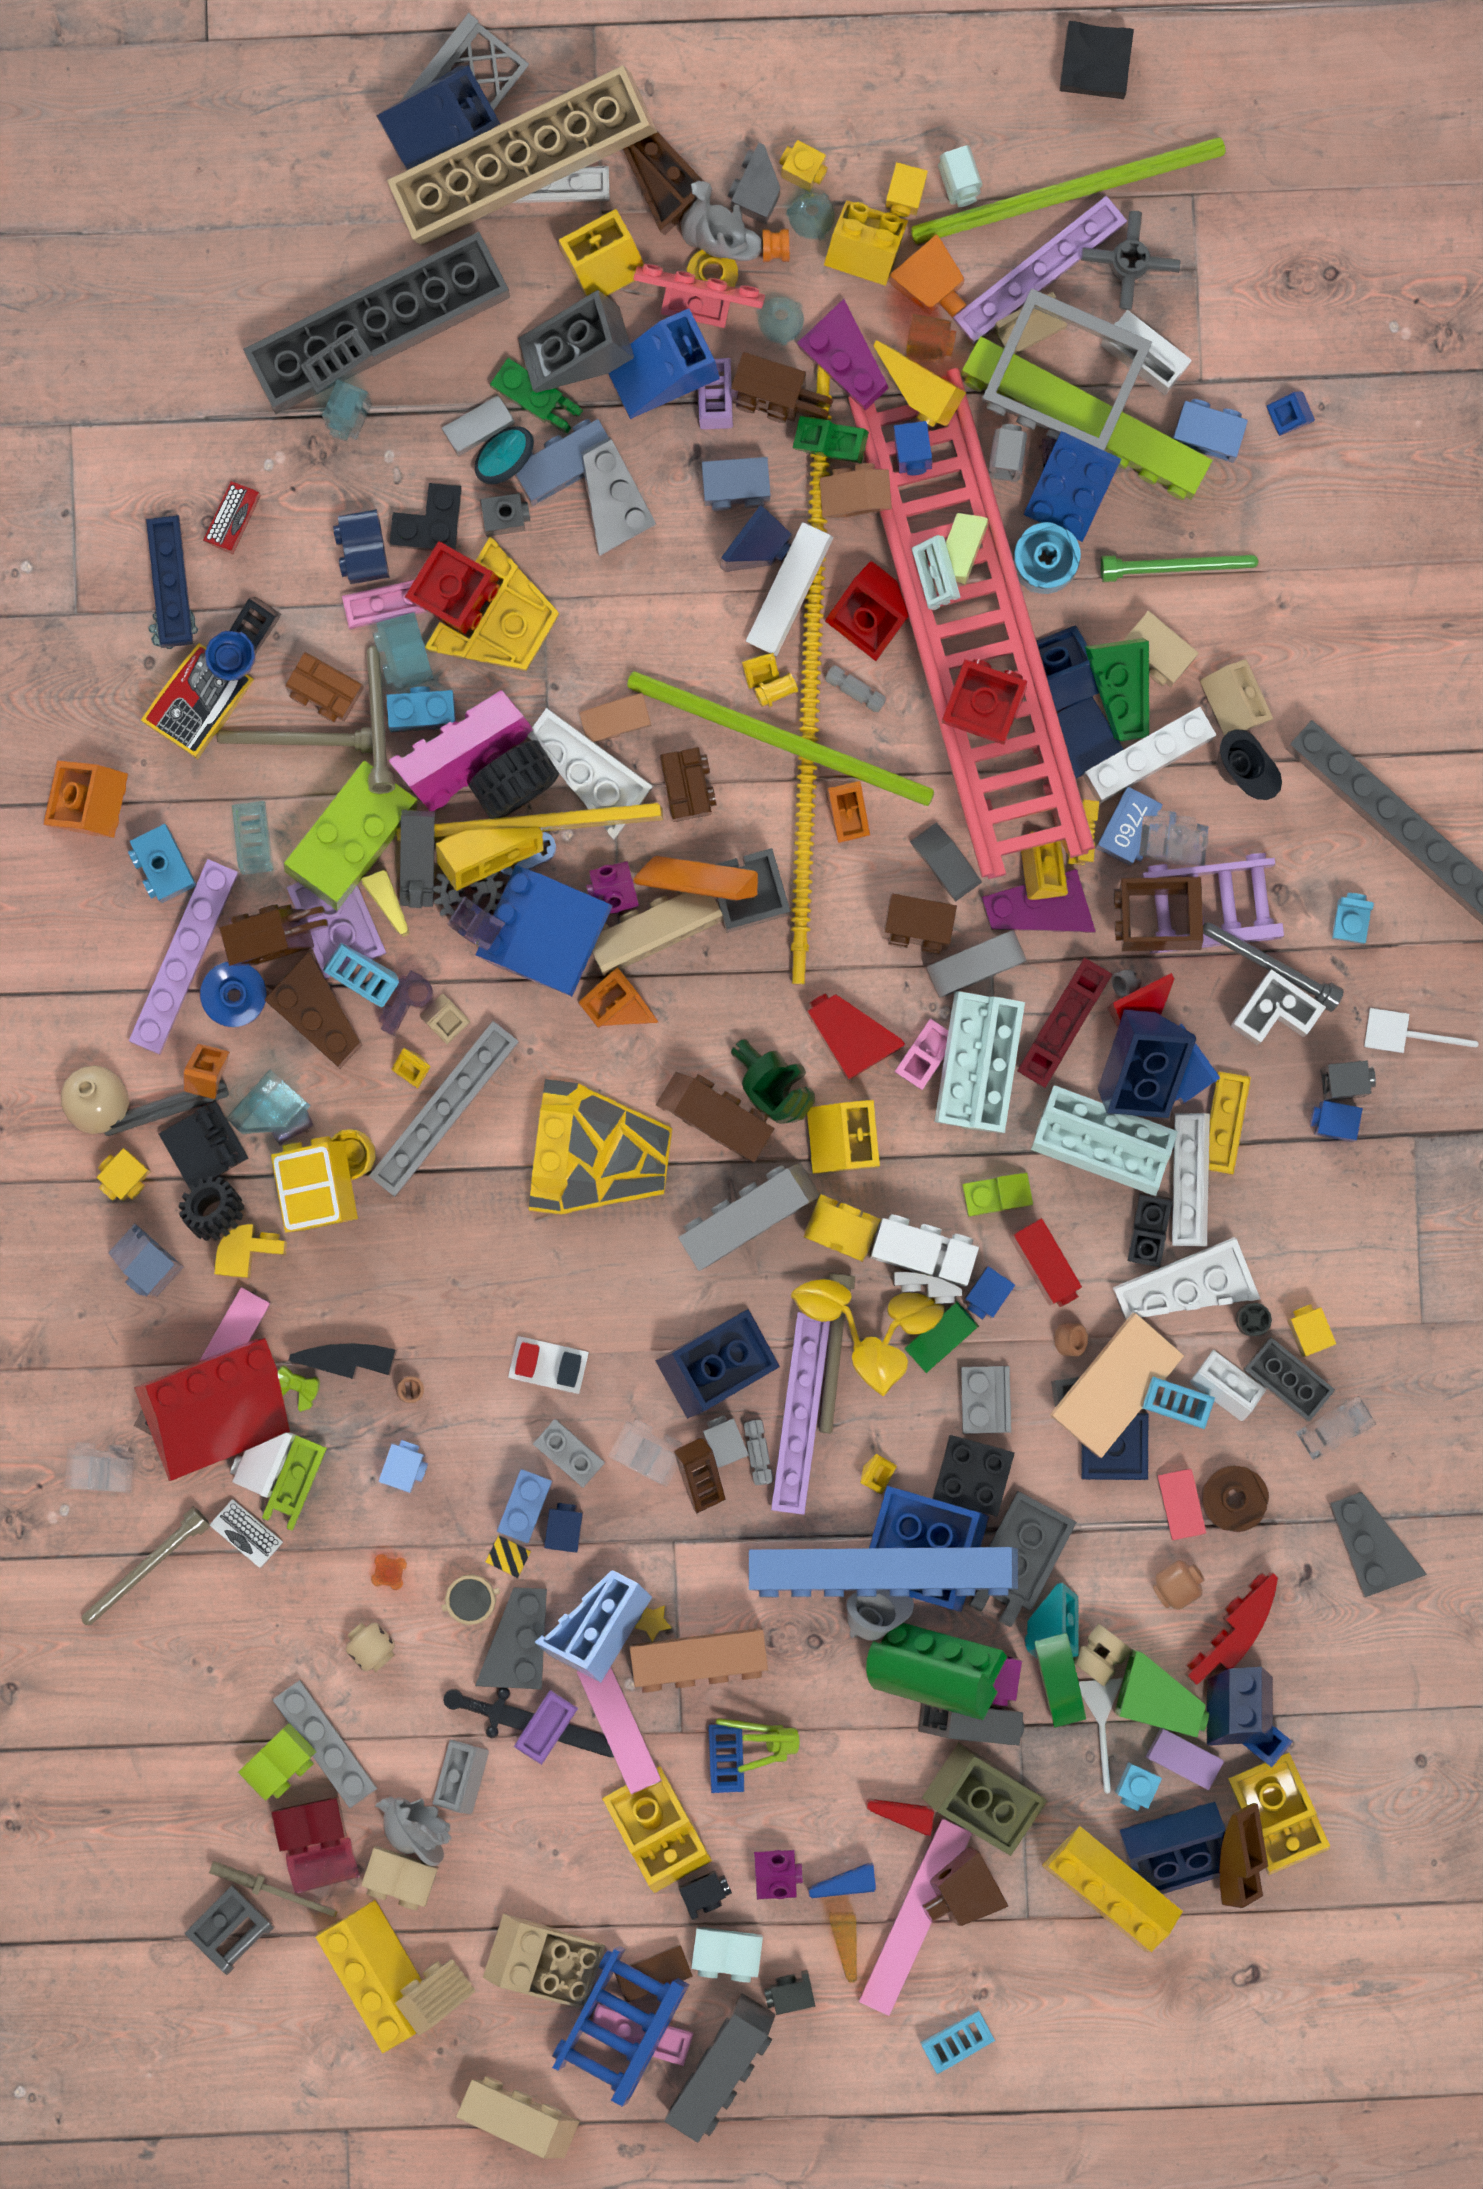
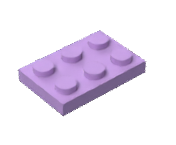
[287,882,387,979]

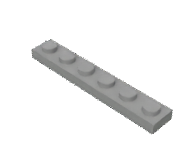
[369,1021,519,1197]

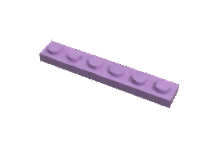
[953,196,1127,345]
[129,859,239,1055]
[771,1312,830,1515]

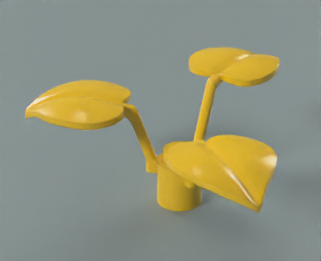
[791,1279,944,1396]

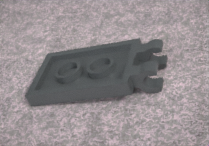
[969,1491,1077,1627]

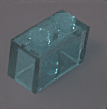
[322,379,372,441]
[373,612,434,691]

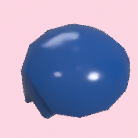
[205,631,256,681]

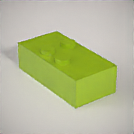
[284,760,417,911]

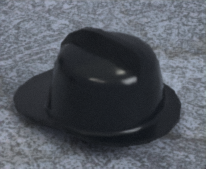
[1217,729,1282,800]

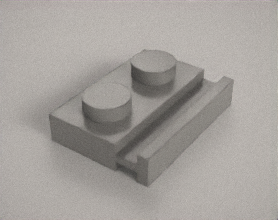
[961,1366,1011,1434]

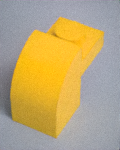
[214,1224,287,1278]

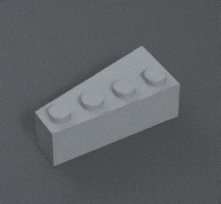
[678,1163,820,1271]

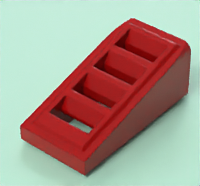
[866,1798,934,1836]

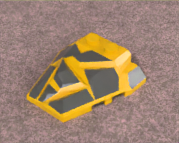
[529,1079,672,1215]

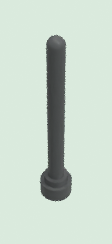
[1203,922,1344,1012]

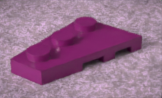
[797,299,889,411]
[981,869,1096,933]

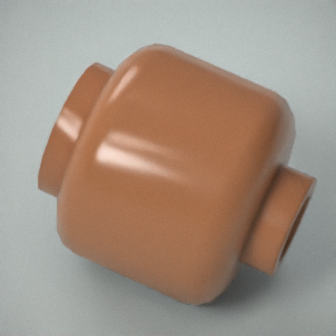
[1153,1560,1205,1610]

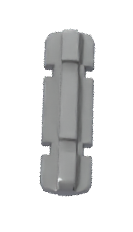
[825,665,886,712]
[744,1420,773,1485]

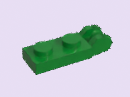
[490,358,583,434]

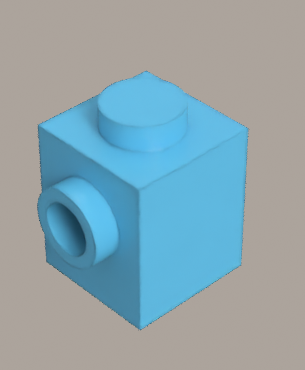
[1115,1762,1162,1811]

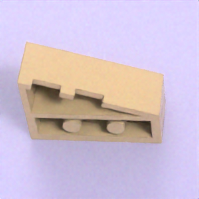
[456,2076,580,2159]

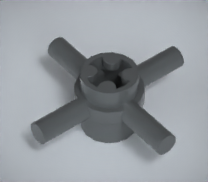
[1081,211,1181,310]

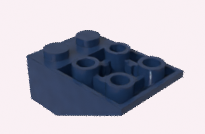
[376,65,501,171]

